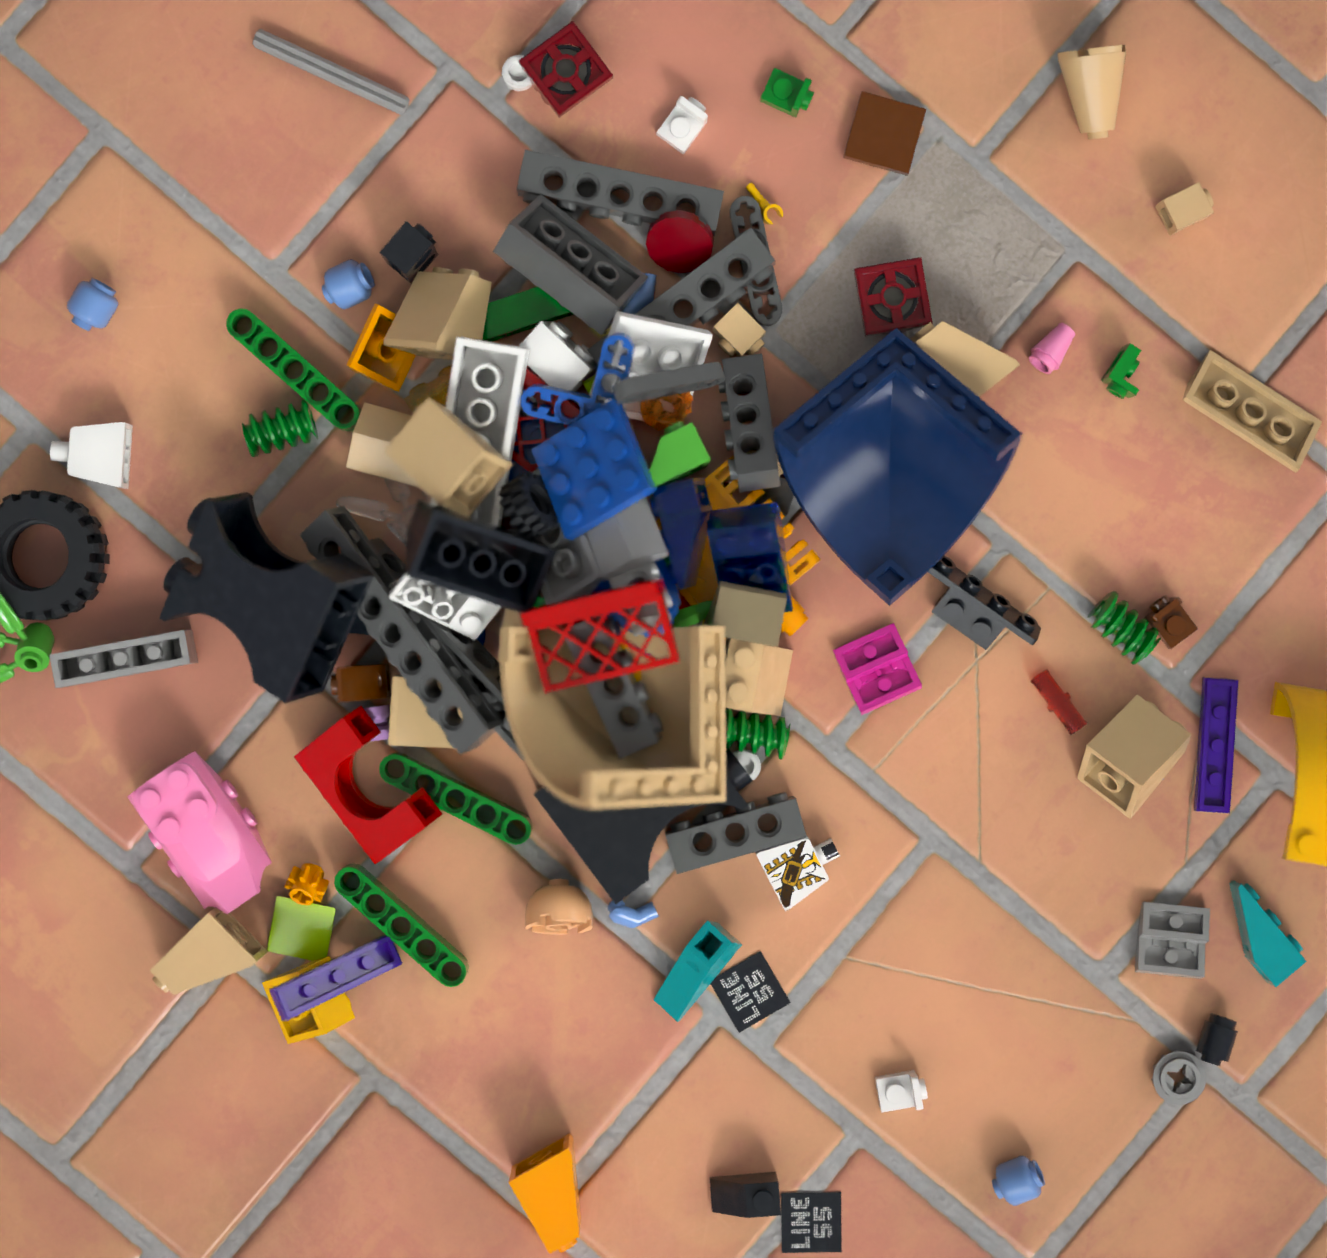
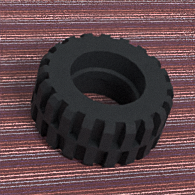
[0,490,110,620]

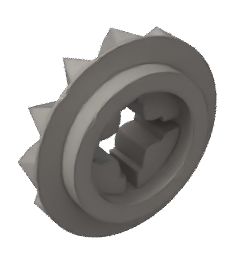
[1151,1050,1206,1105]

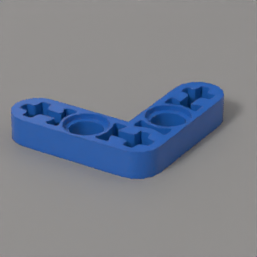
[521,333,635,425]

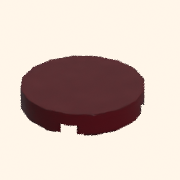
[646,210,714,273]

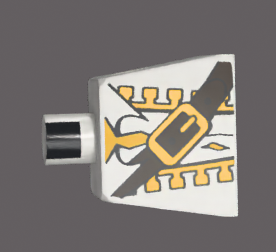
[755,835,840,911]

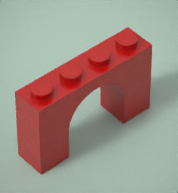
[294,706,443,865]

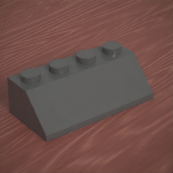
[493,194,648,335]

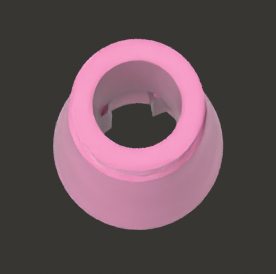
[1029,323,1075,374]

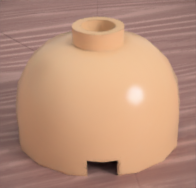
[525,879,593,935]

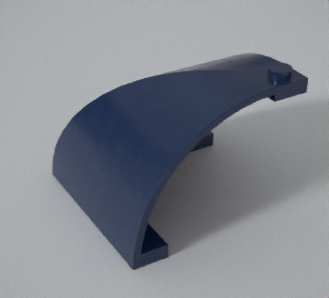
[773,328,1022,606]

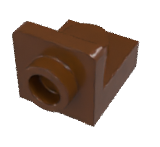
[1145,595,1198,649]

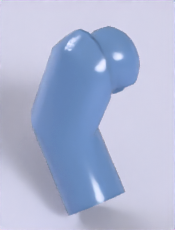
[622,273,656,315]
[608,900,659,928]

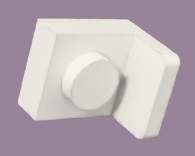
[656,96,708,155]
[875,1070,928,1112]

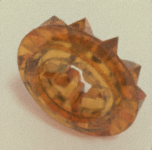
[640,392,694,431]

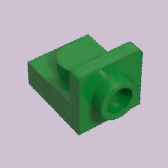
[760,68,815,118]
[1101,343,1142,399]

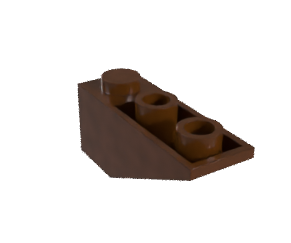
[330,663,391,703]

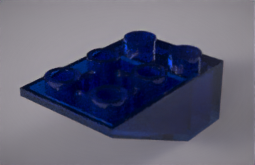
[650,478,713,590]
[707,502,793,612]

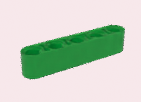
[482,287,575,342]
[226,308,361,432]
[379,752,533,845]
[334,863,469,987]

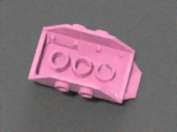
[128,751,272,914]

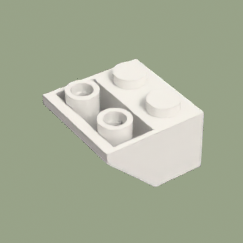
[519,321,598,392]

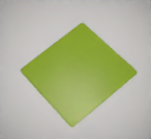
[267,896,336,961]

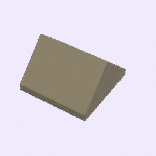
[703,581,787,647]

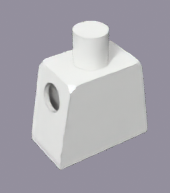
[50,422,133,489]

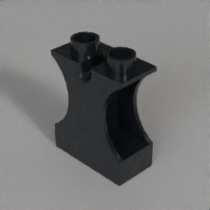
[159,492,375,704]
[533,748,753,904]

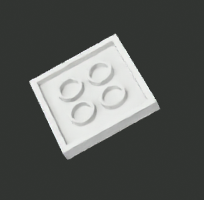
[589,311,713,426]

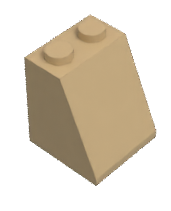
[383,267,492,360]
[911,321,1020,397]
[384,398,513,517]
[725,638,793,716]
[388,675,462,748]
[1077,695,1192,819]
[149,908,268,995]

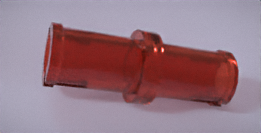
[1030,669,1087,735]

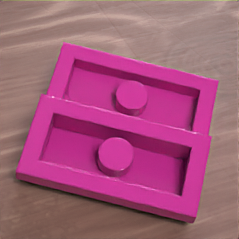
[833,623,922,715]

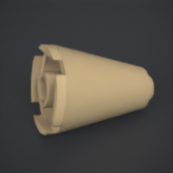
[1058,45,1126,139]

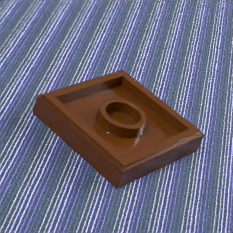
[843,91,926,176]

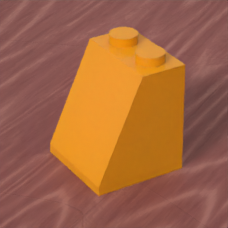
[508,1133,581,1254]

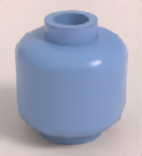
[322,259,375,310]
[67,278,118,331]
[992,1156,1045,1206]

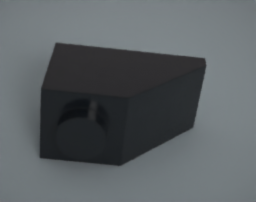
[709,1172,781,1218]

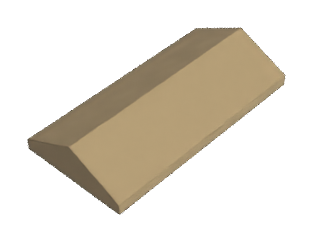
[1183,350,1322,473]
[346,402,421,488]

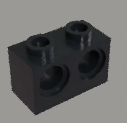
[380,221,438,284]

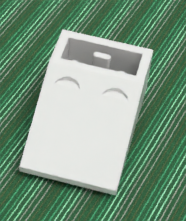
[388,574,501,640]

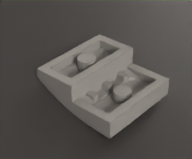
[1135,902,1210,979]

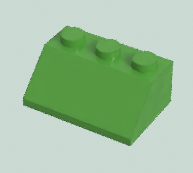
[647,420,711,496]

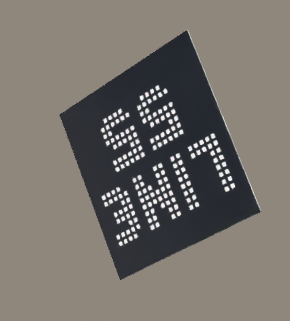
[711,951,791,1033]
[781,1192,842,1253]

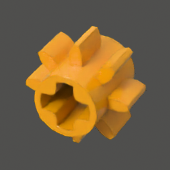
[284,863,330,905]

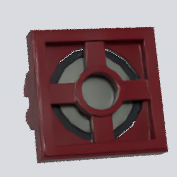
[518,21,613,118]
[854,257,933,337]

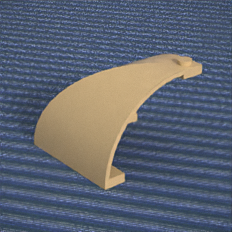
[500,626,726,809]

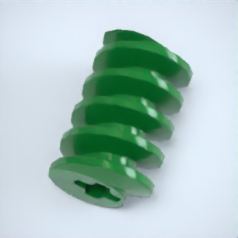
[242,400,318,457]
[1087,591,1161,665]
[725,708,791,760]

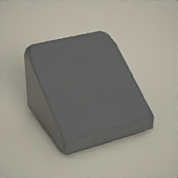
[754,477,794,516]

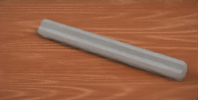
[252,29,410,115]

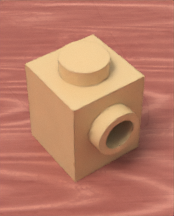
[1155,182,1214,236]
[712,303,766,357]

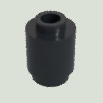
[1196,1013,1238,1066]

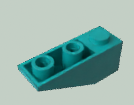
[1229,880,1307,987]
[653,920,742,1022]

